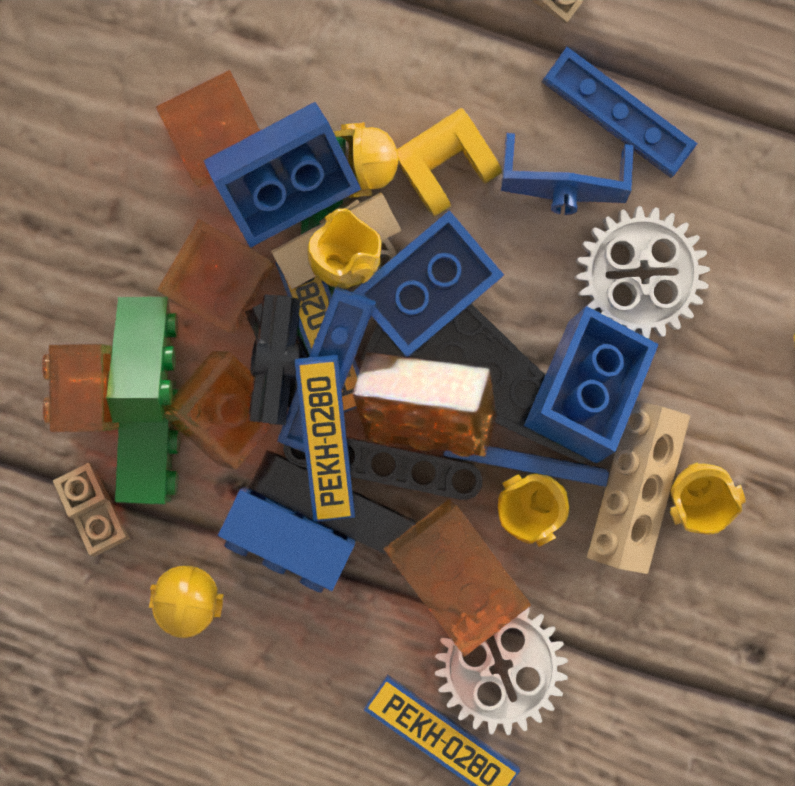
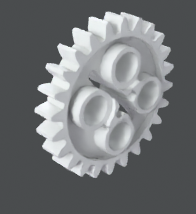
[575,206,710,339]
[435,600,568,735]

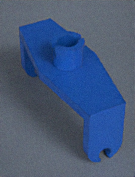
[501,133,633,215]

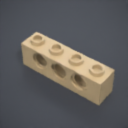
[587,400,691,574]

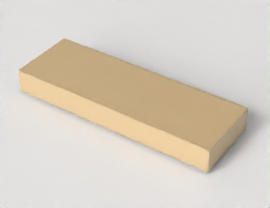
[271,192,402,289]

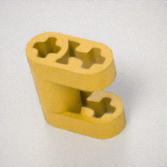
[397,108,503,217]

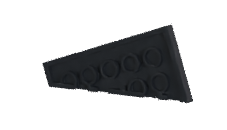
[361,304,586,464]

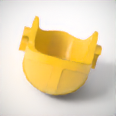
[333,122,399,198]
[307,209,381,289]
[670,462,746,535]
[498,473,569,547]
[149,566,224,638]

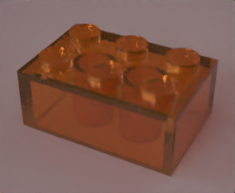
[42,344,119,432]
[353,352,497,457]
[384,499,531,657]

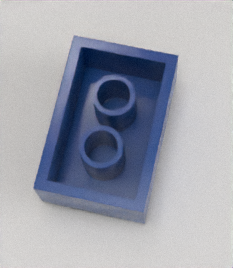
[203,102,361,248]
[352,210,504,359]
[524,306,659,463]
[218,485,356,593]

